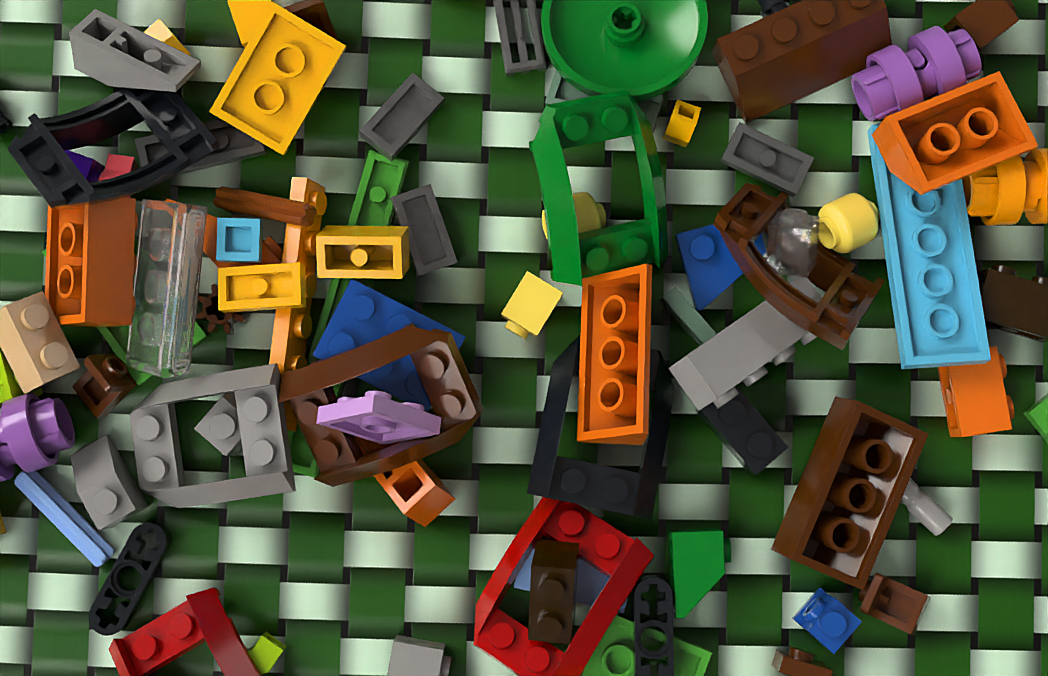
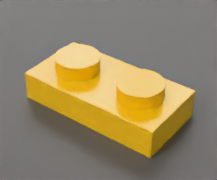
[218,262,306,313]

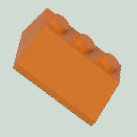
[872,71,1039,195]
[45,197,138,327]

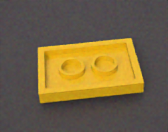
[209,2,347,155]

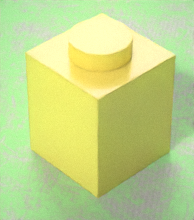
[501,271,563,340]

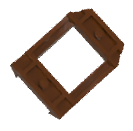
[713,183,886,350]
[278,323,484,487]

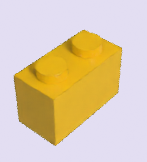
[316,225,410,279]

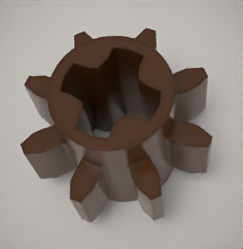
[195,284,248,335]

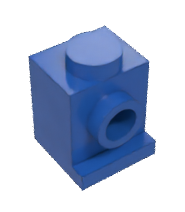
[792,587,862,654]

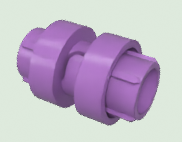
[851,26,982,121]
[0,393,75,482]

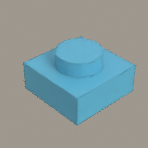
[216,218,263,263]

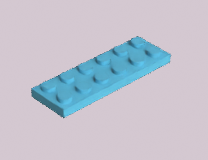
[867,124,991,369]

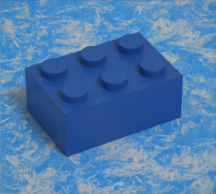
[312,279,465,413]

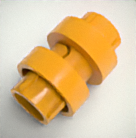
[962,148,1048,226]

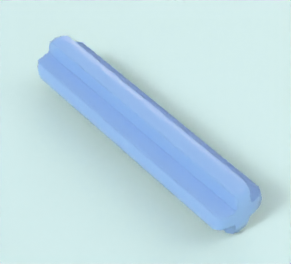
[14,470,115,567]

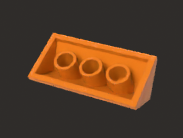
[577,264,652,445]

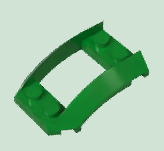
[529,90,668,286]

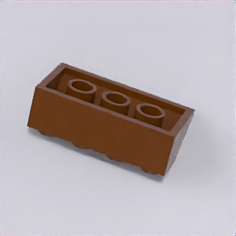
[711,0,892,124]
[771,396,928,590]

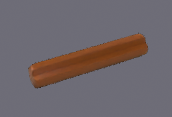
[213,186,316,227]

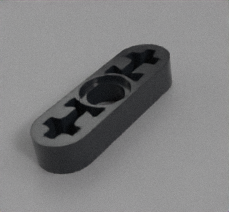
[89,521,172,636]
[633,575,674,676]

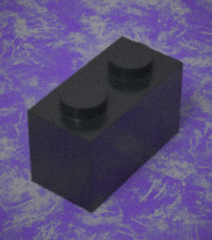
[695,386,789,475]

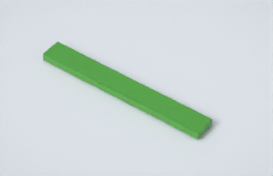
[288,150,410,478]

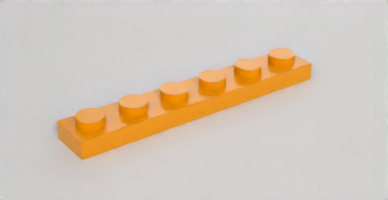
[269,177,327,432]

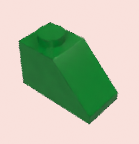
[668,528,731,618]

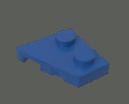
[674,224,767,311]

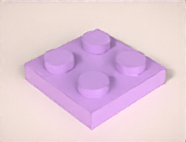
[316,391,441,445]

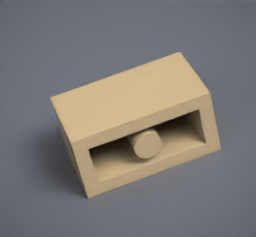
[0,291,81,394]

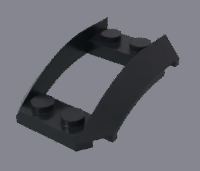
[8,87,220,209]
[527,335,674,519]

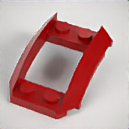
[474,497,654,676]
[108,587,262,676]

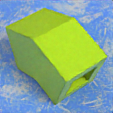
[247,632,287,675]

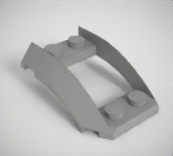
[129,363,296,508]

